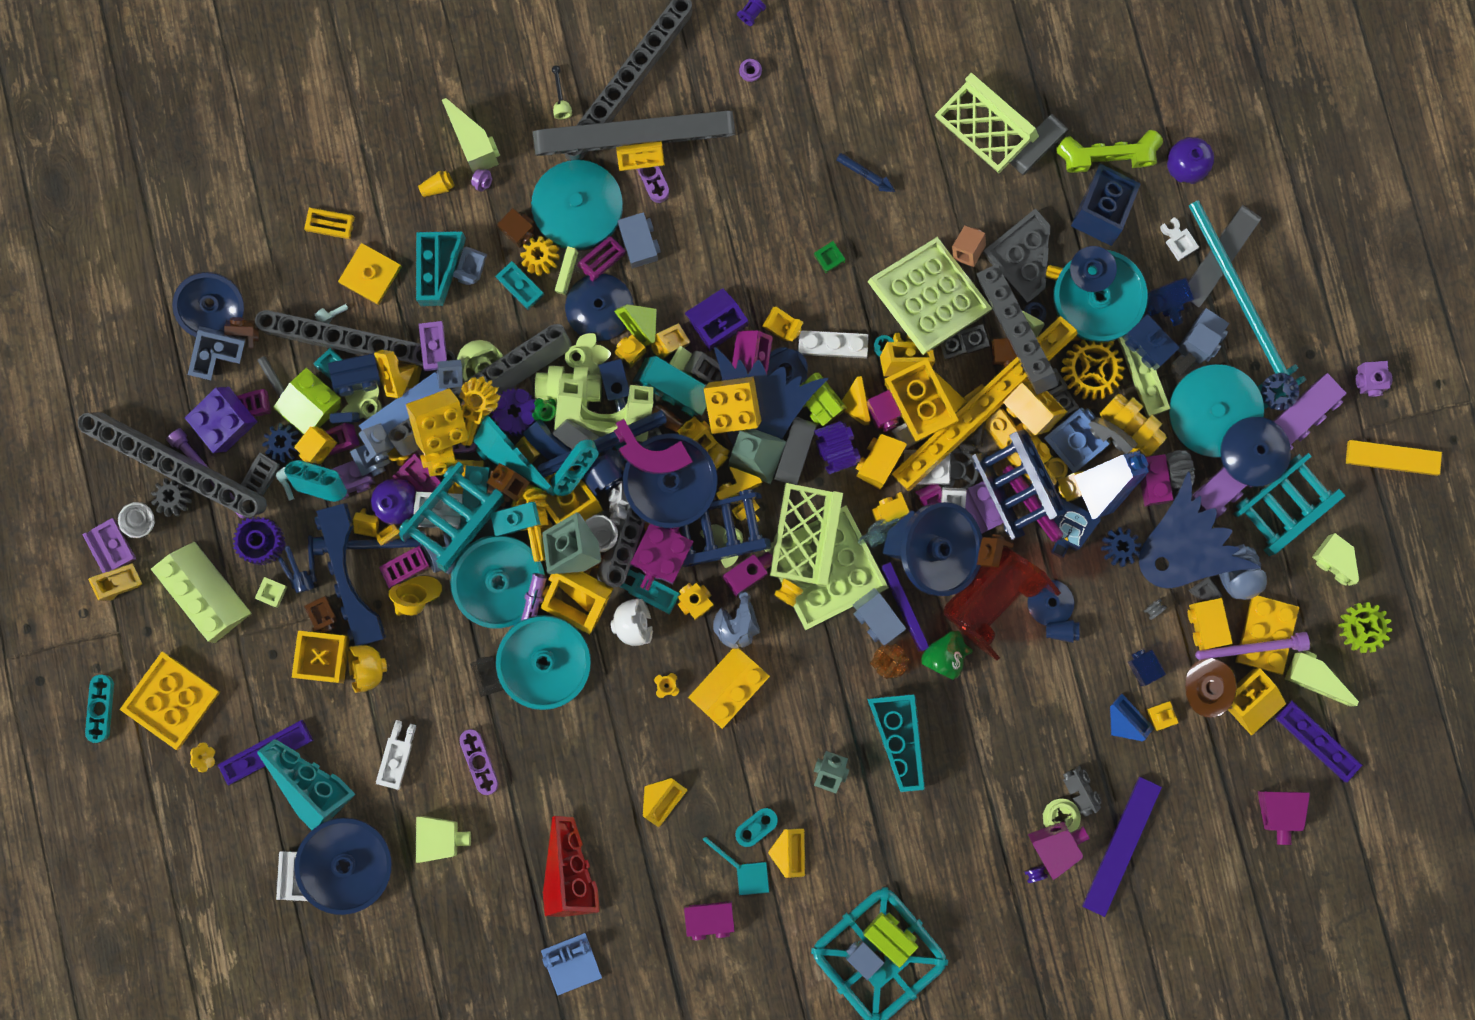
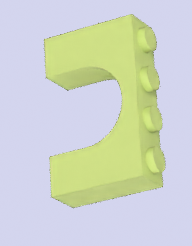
[554,378,653,442]

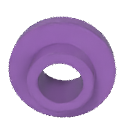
[739,59,762,82]
[471,169,492,192]

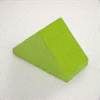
[614,304,656,346]

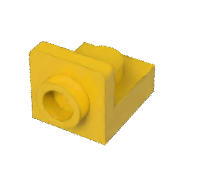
[650,323,691,360]

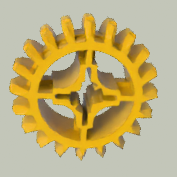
[1061,340,1124,401]

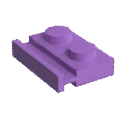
[965,481,1004,534]
[82,518,136,573]

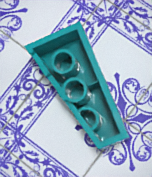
[867,695,925,792]

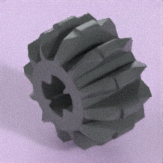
[1166,450,1195,490]
[151,478,192,517]

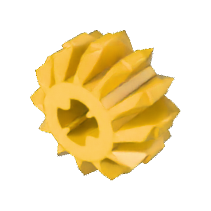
[520,236,560,276]

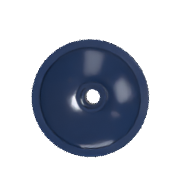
[172,272,244,337]
[565,274,634,342]
[1220,417,1291,487]

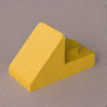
[374,350,415,398]
[716,467,762,500]
[88,563,142,601]

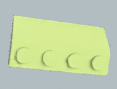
[151,542,252,643]

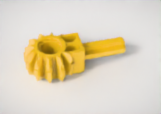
[459,376,501,446]
[510,485,549,562]

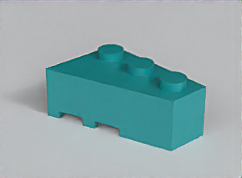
[416,232,466,306]
[632,356,707,417]

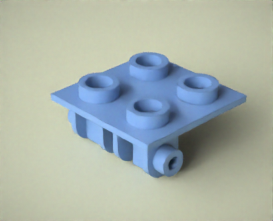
[541,933,602,996]

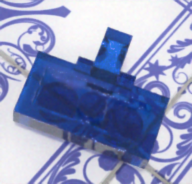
[1146,277,1195,326]

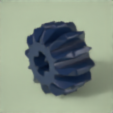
[262,423,300,463]
[1101,527,1141,567]

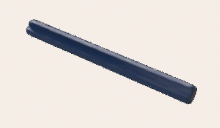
[537,410,667,478]

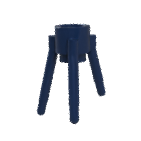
[278,535,317,594]

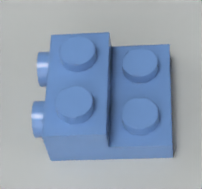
[1044,407,1111,473]

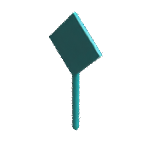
[703,837,769,895]

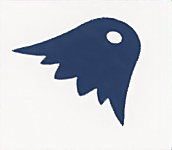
[714,347,828,446]
[1139,471,1261,588]

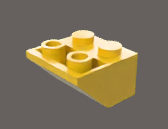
[1228,668,1286,735]

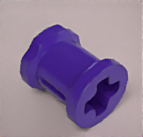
[737,0,766,26]

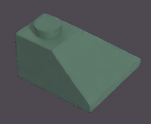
[728,429,787,484]
[542,512,601,574]

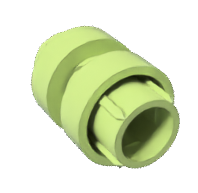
[535,366,602,409]

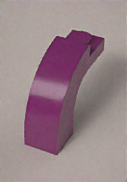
[614,419,693,474]

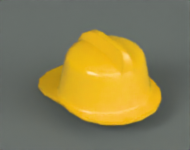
[389,576,442,616]

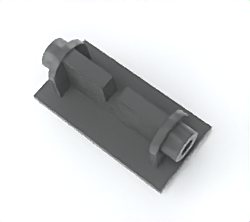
[1063,765,1101,817]

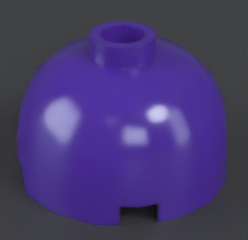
[1167,137,1214,184]
[371,478,416,525]

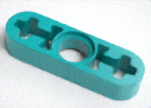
[551,440,598,496]
[85,675,114,743]

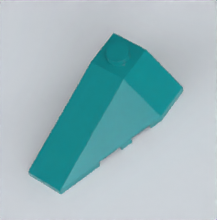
[473,415,556,496]
[257,739,355,830]

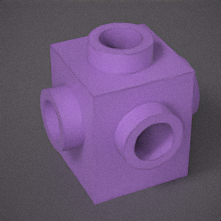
[1356,361,1392,397]

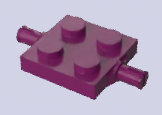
[630,524,693,591]

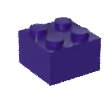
[185,387,257,453]

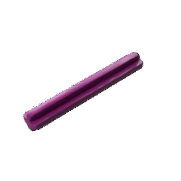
[1002,465,1063,542]

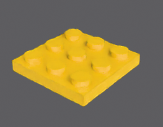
[119,652,220,750]

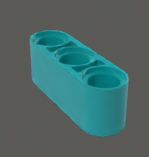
[284,460,347,502]

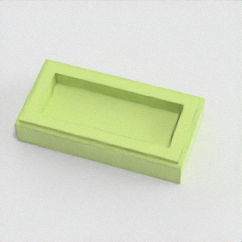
[555,246,578,295]

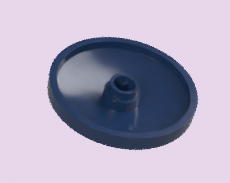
[623,434,717,528]
[901,502,982,596]
[294,818,392,915]

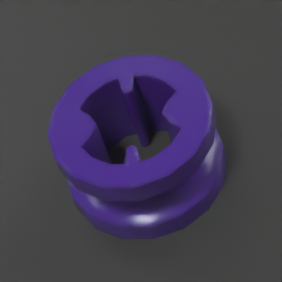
[1024,865,1048,883]

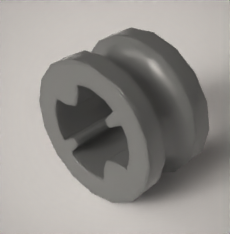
[1143,598,1167,620]

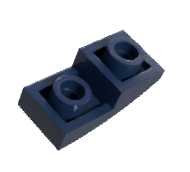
[523,419,571,460]

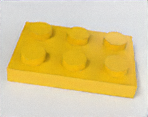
[1235,595,1299,675]

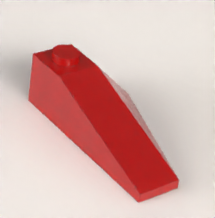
[543,816,600,917]

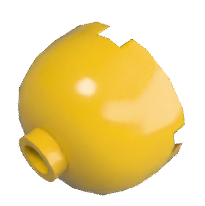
[348,645,387,693]

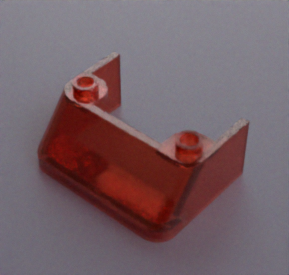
[944,548,1061,661]

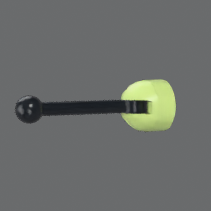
[552,65,572,119]

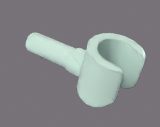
[315,304,348,324]
[276,467,294,501]

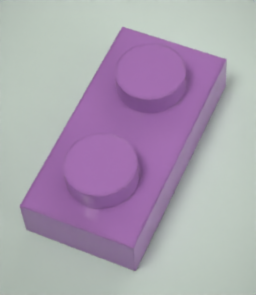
[419,321,447,371]

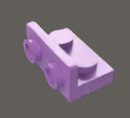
[331,460,375,501]

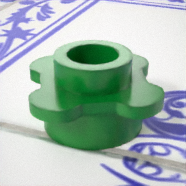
[532,398,556,421]

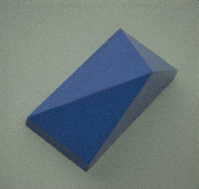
[1110,694,1154,741]

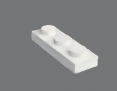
[798,331,868,358]

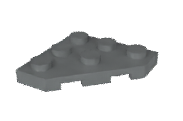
[982,208,1050,305]

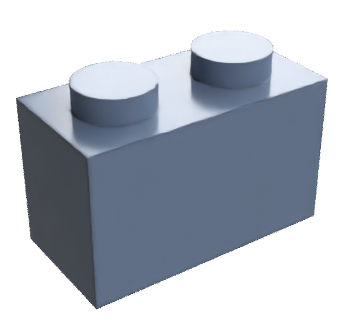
[617,212,661,268]
[852,588,906,646]

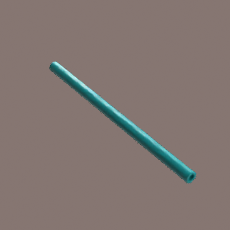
[1189,200,1289,388]

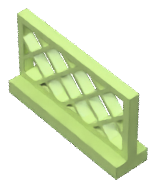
[935,73,1039,173]
[770,483,843,586]

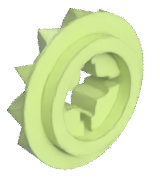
[1043,799,1081,833]

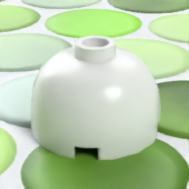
[611,598,653,646]

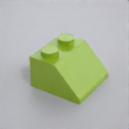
[274,368,340,435]

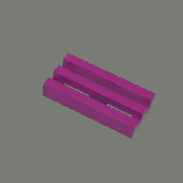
[577,235,626,281]

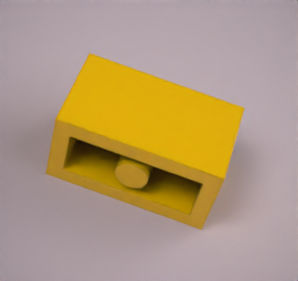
[1188,598,1233,650]

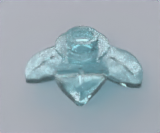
[858,518,900,548]

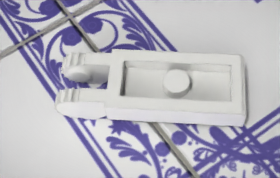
[376,720,416,790]

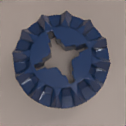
[1261,373,1299,411]

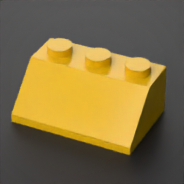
[688,648,770,729]

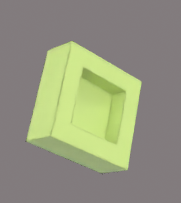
[255,577,287,608]

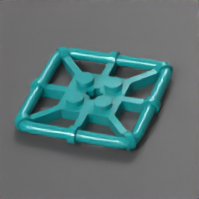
[811,887,948,1020]

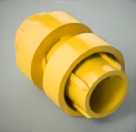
[1099,393,1167,457]

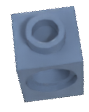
[845,940,884,981]

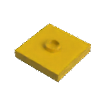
[338,243,402,305]

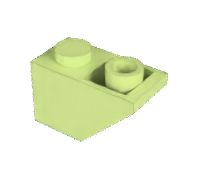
[1312,533,1359,586]

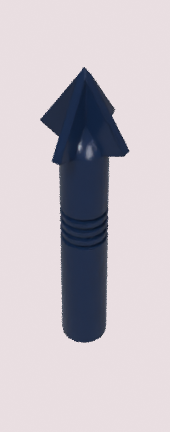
[836,153,896,192]

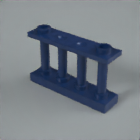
[972,430,1067,539]
[680,489,772,568]

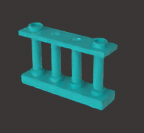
[1233,453,1345,556]
[399,461,504,573]

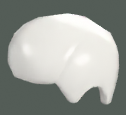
[118,502,155,538]
[585,515,618,552]

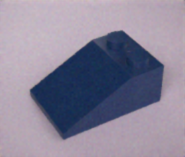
[1071,164,1140,246]

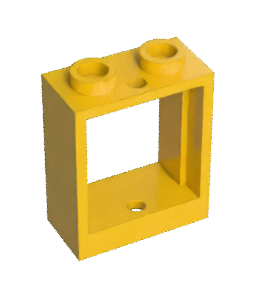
[541,572,614,635]

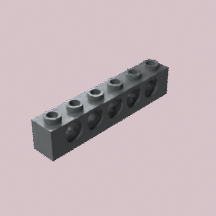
[977,264,1058,395]

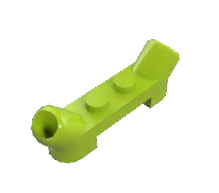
[1057,130,1163,173]

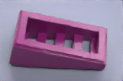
[237,389,272,417]
[326,423,360,457]
[379,546,431,588]

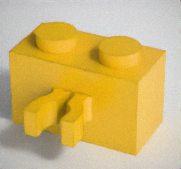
[880,333,935,376]

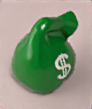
[921,630,972,680]

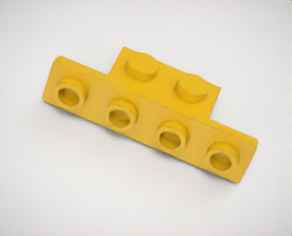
[985,409,1057,485]

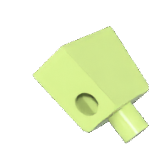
[416,816,471,863]

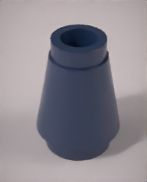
[1046,620,1079,643]

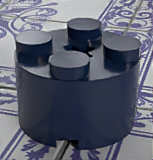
[583,448,627,499]

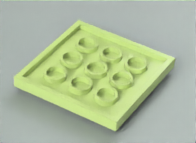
[868,237,992,355]
[765,506,889,631]

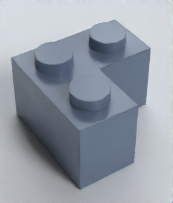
[1177,308,1229,365]
[188,326,246,380]

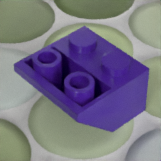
[685,288,748,351]

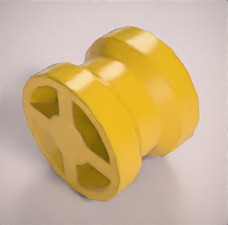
[774,579,803,607]

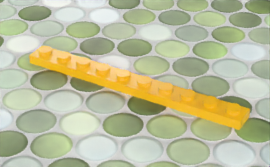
[892,316,1078,492]

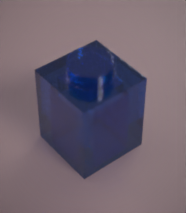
[1128,648,1166,686]

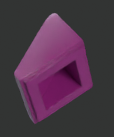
[916,484,942,507]

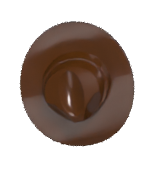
[1185,659,1237,718]

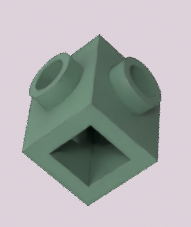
[814,751,849,793]

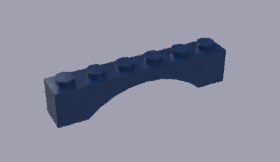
[315,503,386,646]

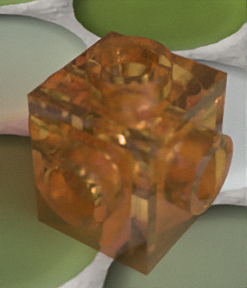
[870,644,910,679]

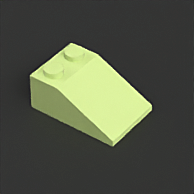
[442,98,500,174]

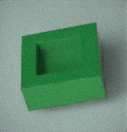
[814,241,846,273]

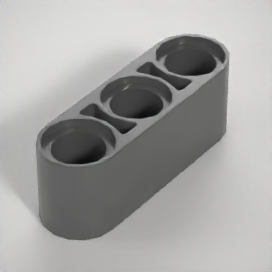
[1010,114,1069,176]
[775,417,817,485]

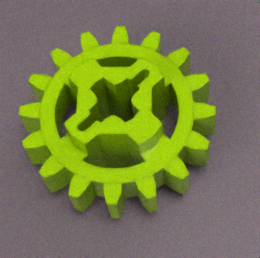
[1338,602,1392,653]

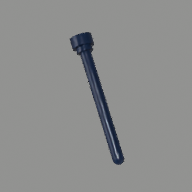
[313,537,421,555]

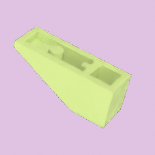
[1285,651,1359,706]

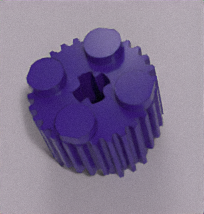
[491,388,537,438]
[814,421,860,474]
[233,517,286,565]

